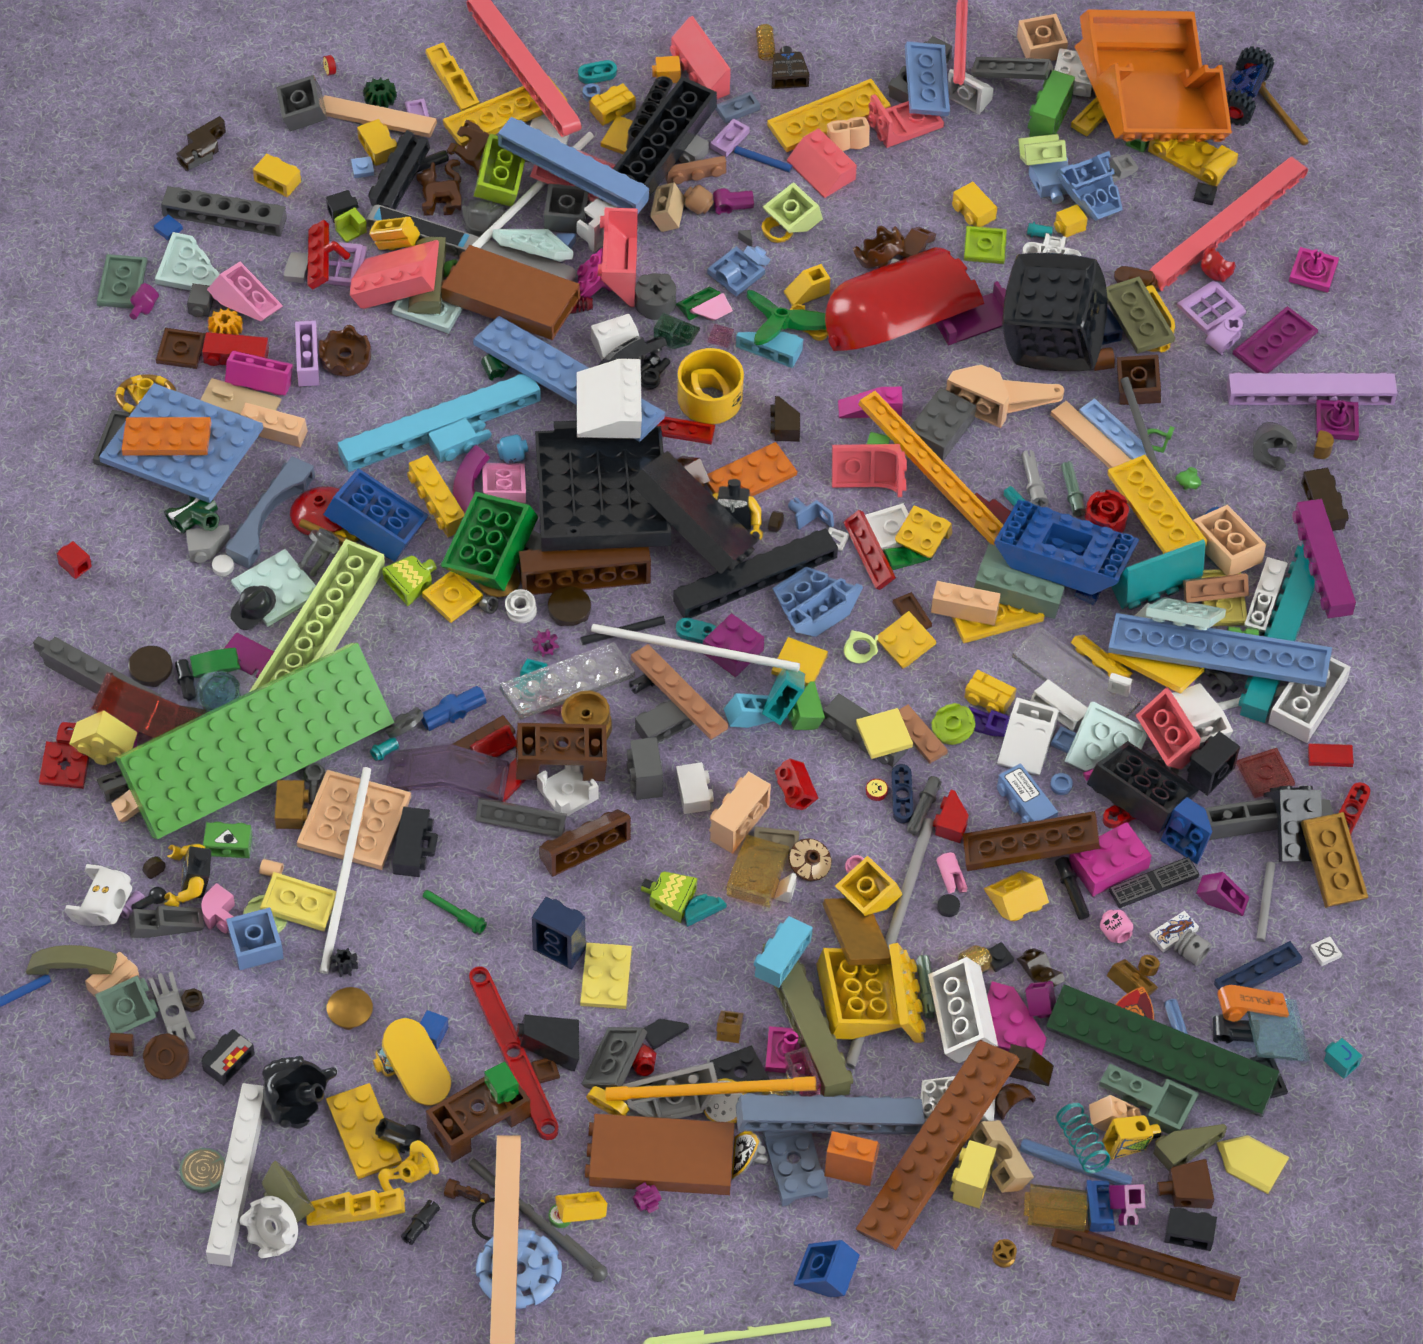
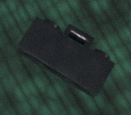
[392,806,438,877]

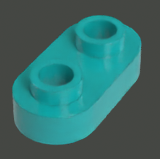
[578,60,617,84]
[676,618,716,644]

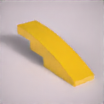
[425,42,480,111]
[306,1188,405,1226]

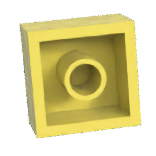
[70,710,137,765]
[950,1140,996,1208]

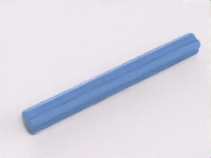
[1020,1139,1132,1185]

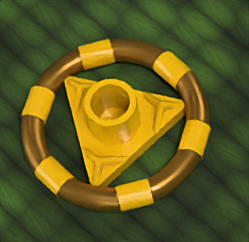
[115,374,176,413]

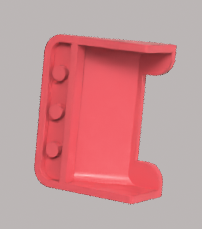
[598,207,638,307]

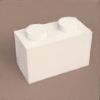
[676,762,714,814]

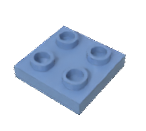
[707,246,765,297]

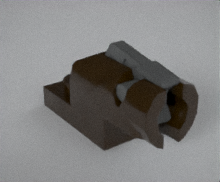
[176,116,226,171]

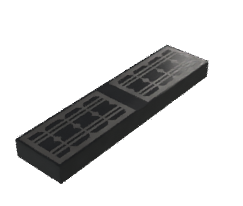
[1109,857,1199,909]

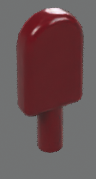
[974,493,1011,525]

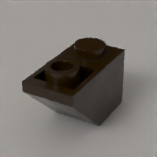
[770,396,800,442]

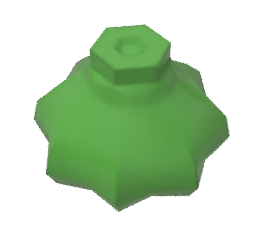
[1175,467,1201,490]

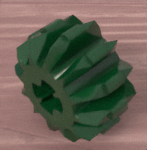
[363,77,397,108]

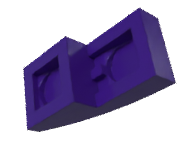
[968,706,1010,737]

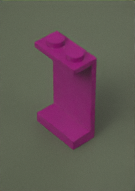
[935,281,1006,346]

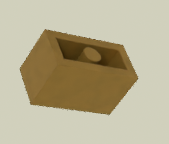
[275,780,309,829]

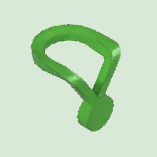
[1147,426,1175,453]

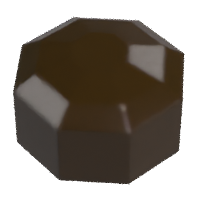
[768,510,784,532]
[181,988,204,1013]

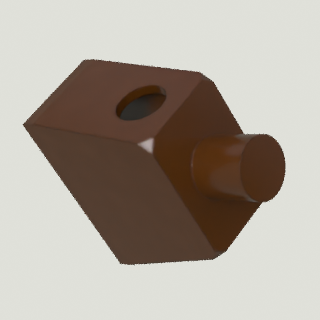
[1157,1159,1214,1209]

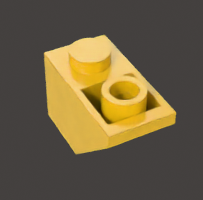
[784,264,831,306]

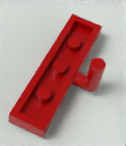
[307,220,350,290]

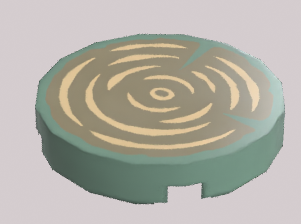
[179,1148,225,1193]

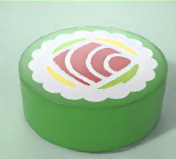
[549,1205,571,1228]

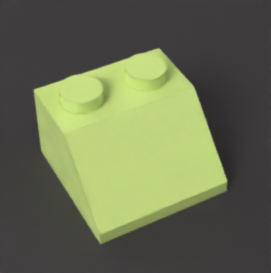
[763,182,823,233]

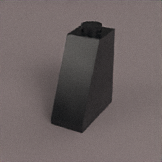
[517,1014,579,1071]

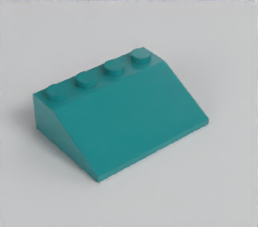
[1111,539,1205,610]

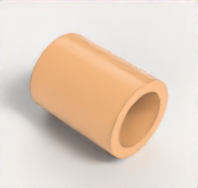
[259,859,284,877]

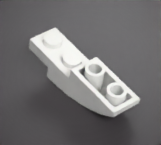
[1244,557,1288,633]

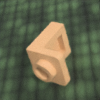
[111,790,140,823]

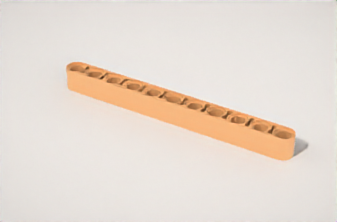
[490,1135,521,1344]

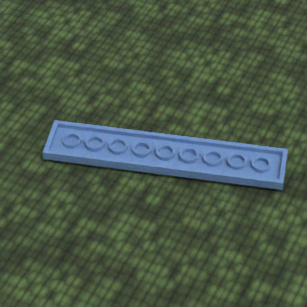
[473,316,665,442]
[1108,613,1332,687]

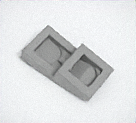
[1109,154,1139,182]
[283,252,308,283]

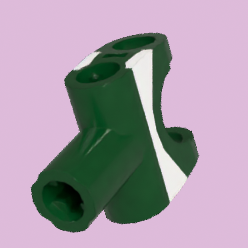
[164,495,220,534]

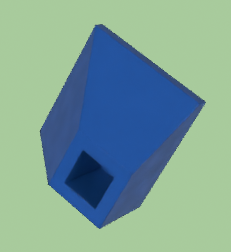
[1160,797,1213,864]

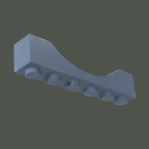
[225,456,315,569]

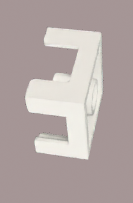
[537,765,599,816]

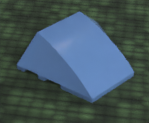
[1056,151,1123,221]
[772,567,863,637]

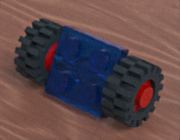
[1226,46,1274,126]

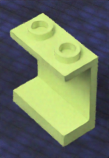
[1018,134,1067,165]

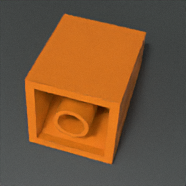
[824,1131,880,1186]

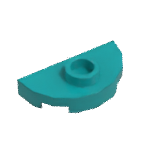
[685,894,727,927]

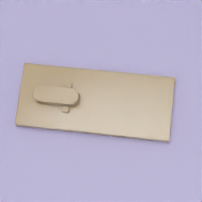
[201,378,281,415]

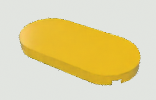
[382,1018,451,1106]

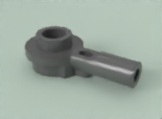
[303,763,325,805]

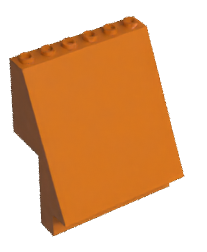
[1075,9,1232,142]

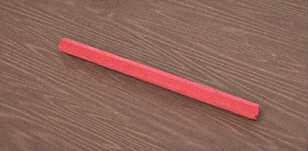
[953,0,968,85]

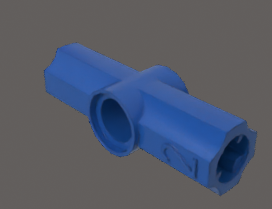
[421,686,487,731]

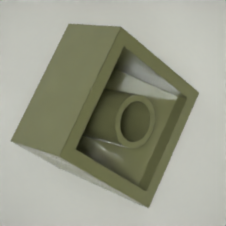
[261,1160,315,1223]

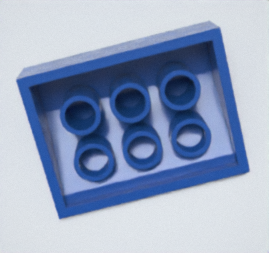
[323,468,429,562]

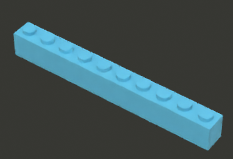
[338,374,541,472]

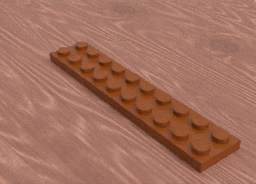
[856,1040,1019,1251]

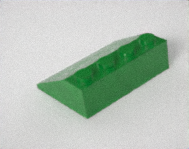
[440,491,539,591]

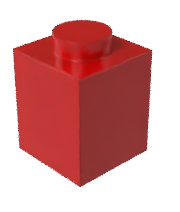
[56,541,92,579]

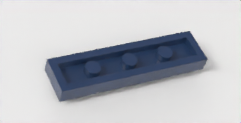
[1214,941,1303,990]

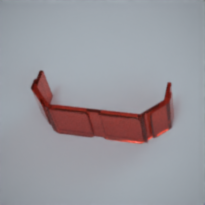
[90,672,202,738]

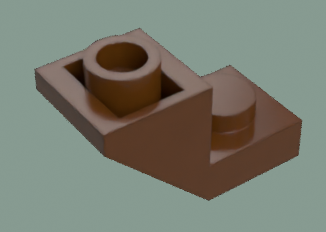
[899,226,936,259]

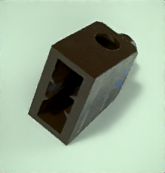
[771,46,810,89]

